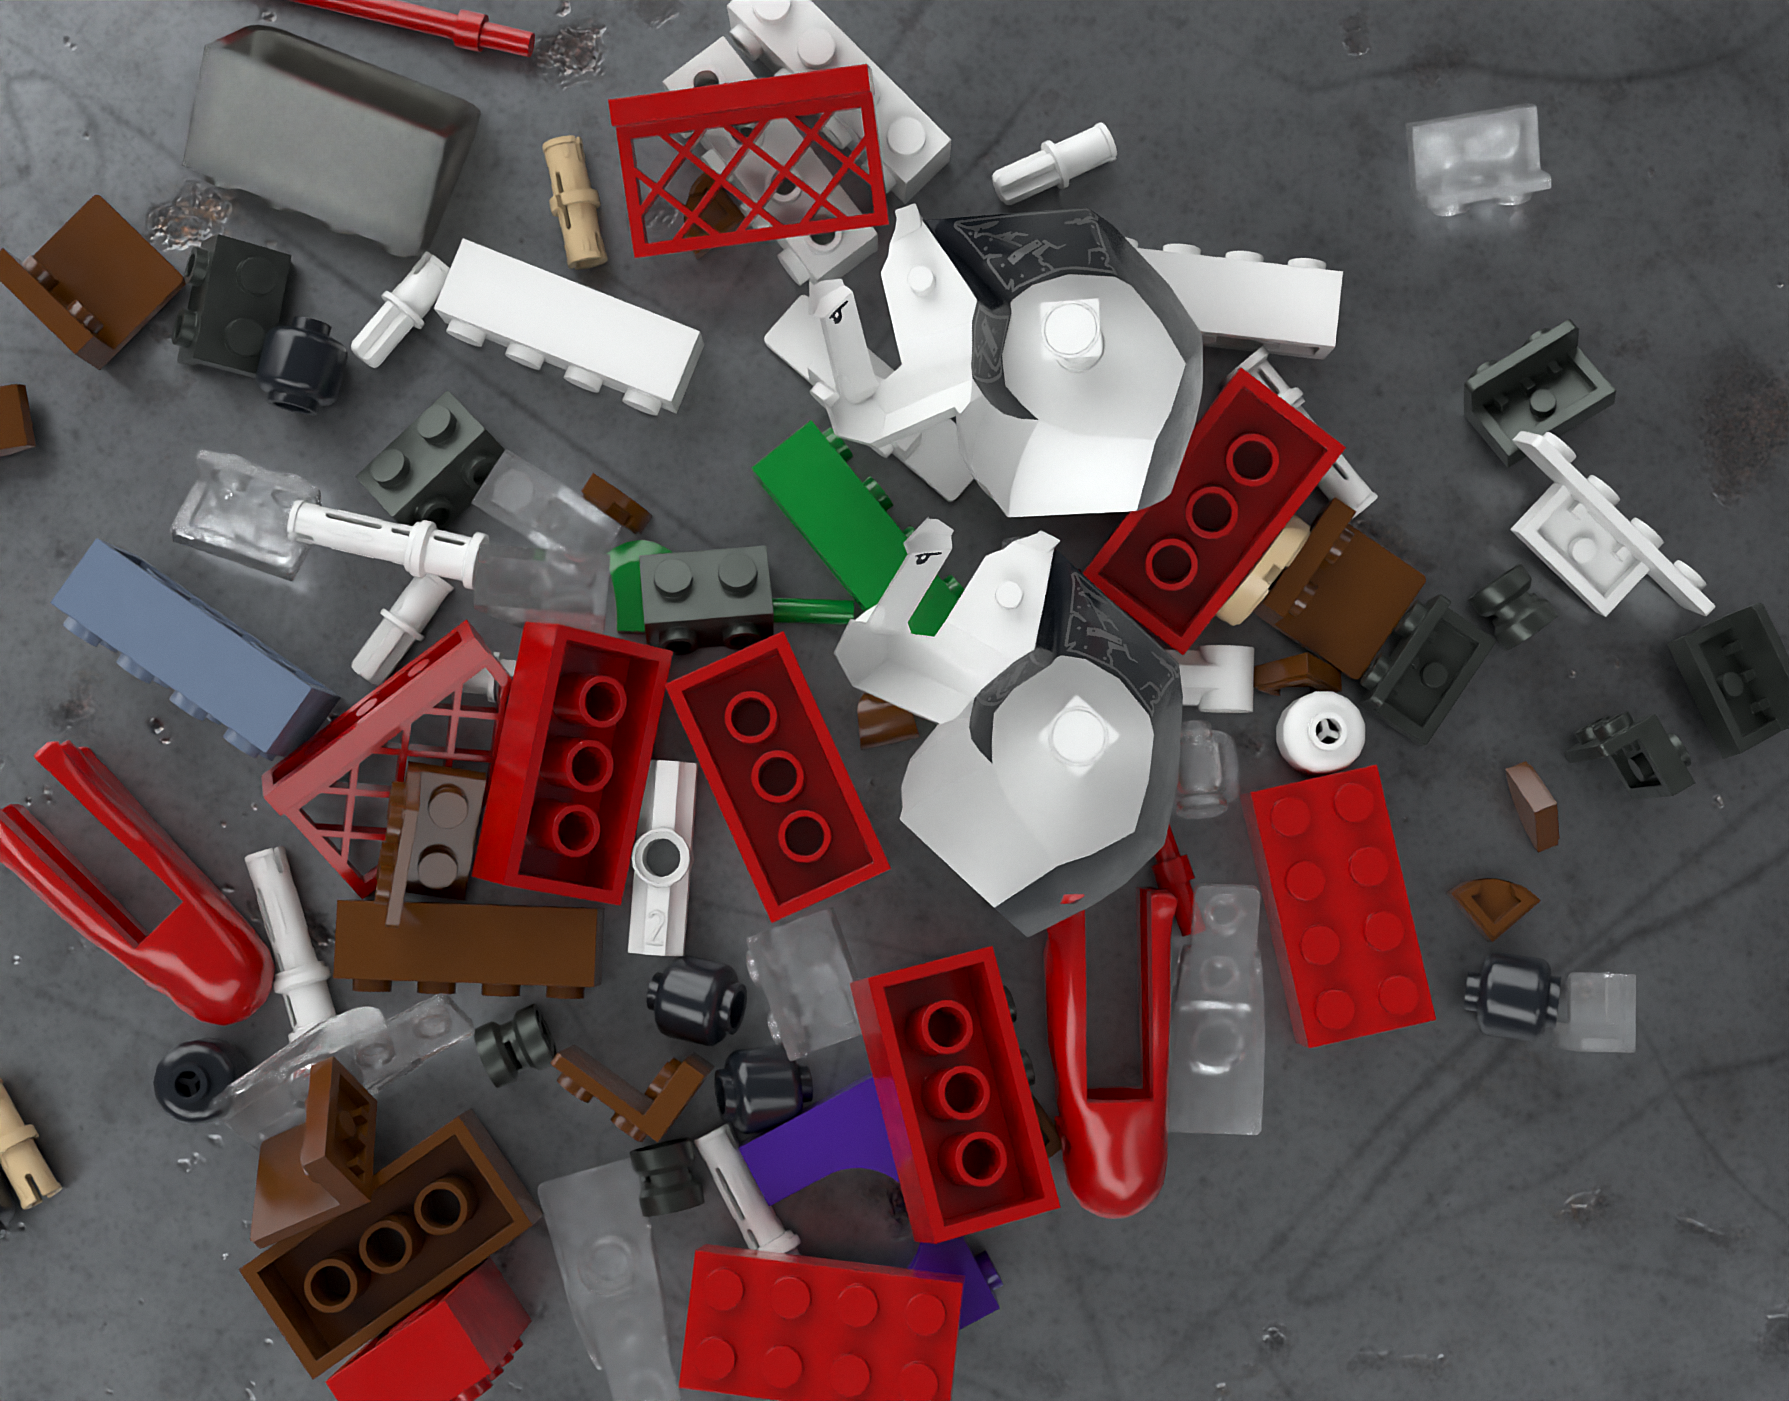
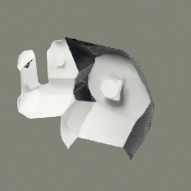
[809,203,1203,517]
[834,517,1183,937]

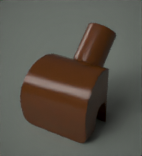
[857,692,920,750]

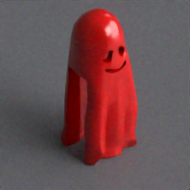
[0,740,275,1026]
[1043,886,1178,1219]

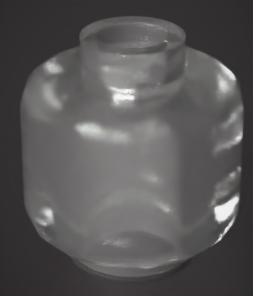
[1172,720,1242,819]

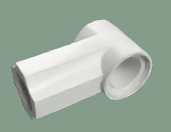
[1165,645,1254,713]

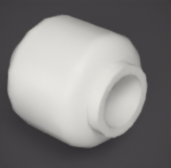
[1276,691,1365,775]

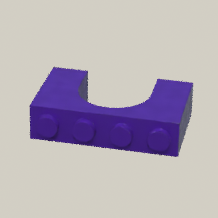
[739,1072,1004,1330]

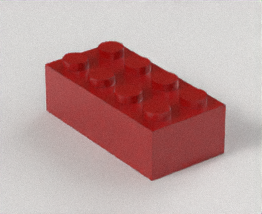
[1082,367,1346,656]
[471,621,673,906]
[664,631,891,923]
[1239,764,1436,1048]
[849,946,1061,1244]
[678,1244,965,1401]
[325,1256,532,1401]

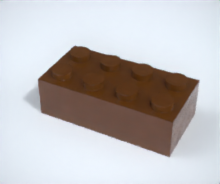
[238,1108,544,1380]

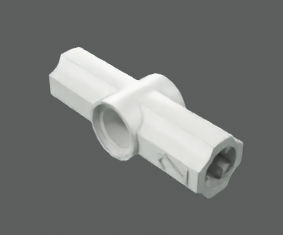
[628,760,699,956]

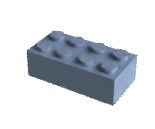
[50,538,341,761]

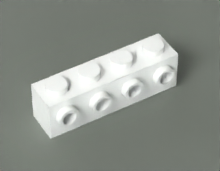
[727,0,951,204]
[663,36,878,286]

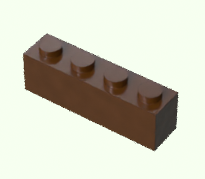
[333,899,605,999]

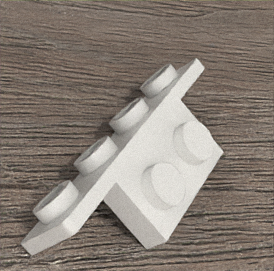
[764,295,974,502]
[1510,431,1716,617]

